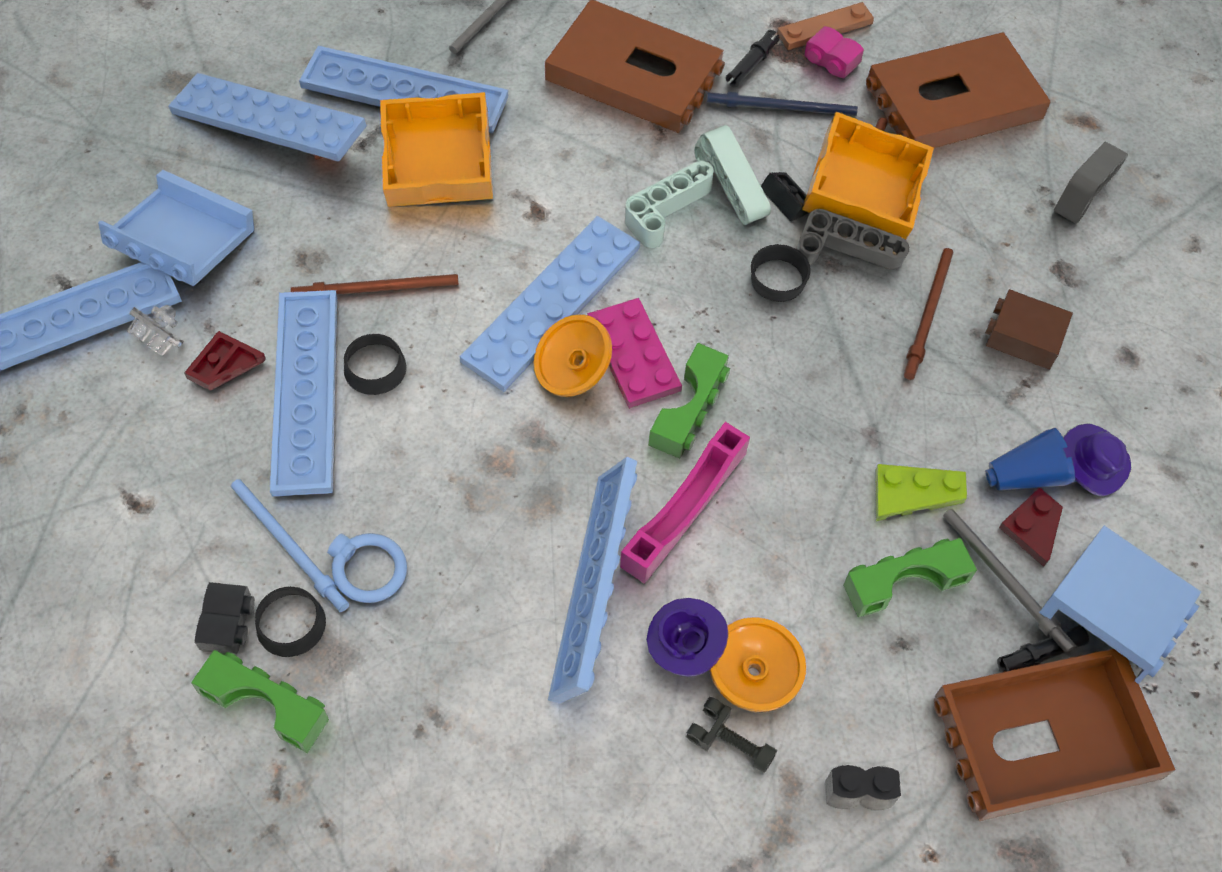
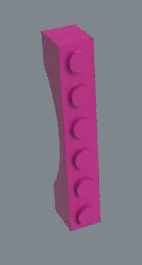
[620,422,750,584]

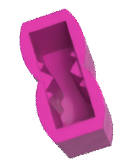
[805,26,864,78]

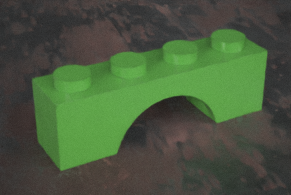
[648,343,731,459]
[843,538,977,617]
[191,650,329,753]

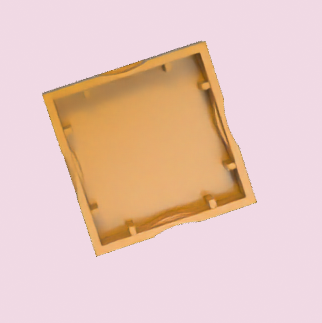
[380,92,493,207]
[802,112,934,240]

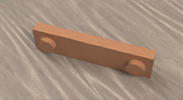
[777,2,874,50]

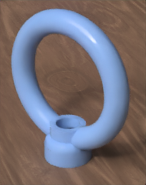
[327,533,407,603]

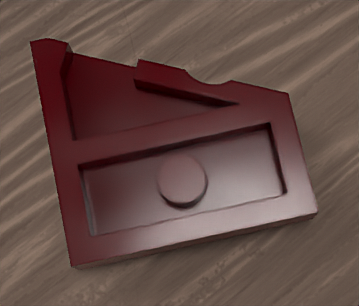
[184,331,266,391]
[999,488,1063,567]

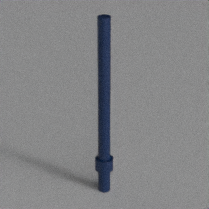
[707,92,858,116]

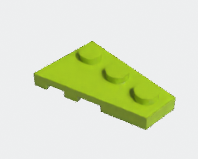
[875,464,967,522]

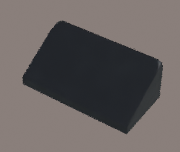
[761,172,810,221]

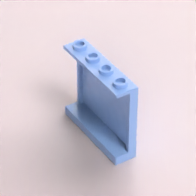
[98,170,254,286]
[1039,526,1201,684]

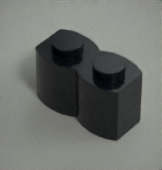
[194,582,255,654]
[825,765,901,810]

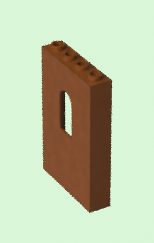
[545,0,725,133]
[866,32,1051,148]
[934,649,1176,821]

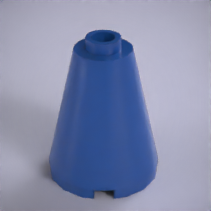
[985,428,1075,491]

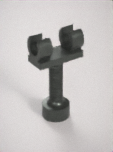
[686,697,778,773]

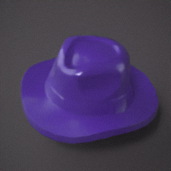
[1063,423,1131,496]
[646,598,728,677]

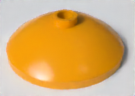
[534,315,612,397]
[710,617,806,712]

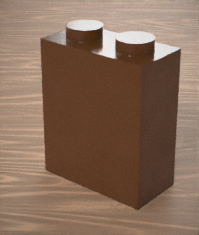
[985,289,1073,370]

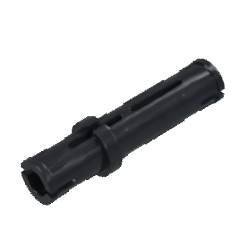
[726,29,780,88]
[997,625,1089,673]

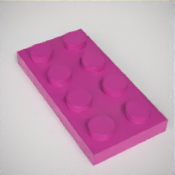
[587,298,682,408]

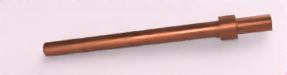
[904,248,954,380]
[291,274,459,295]

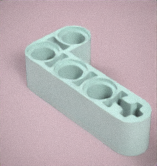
[694,125,771,225]
[625,161,714,248]

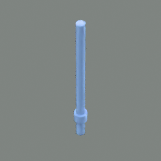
[231,479,349,612]

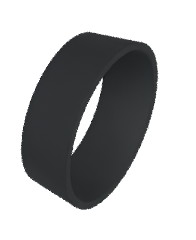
[751,244,811,302]
[344,334,407,395]
[255,586,326,657]

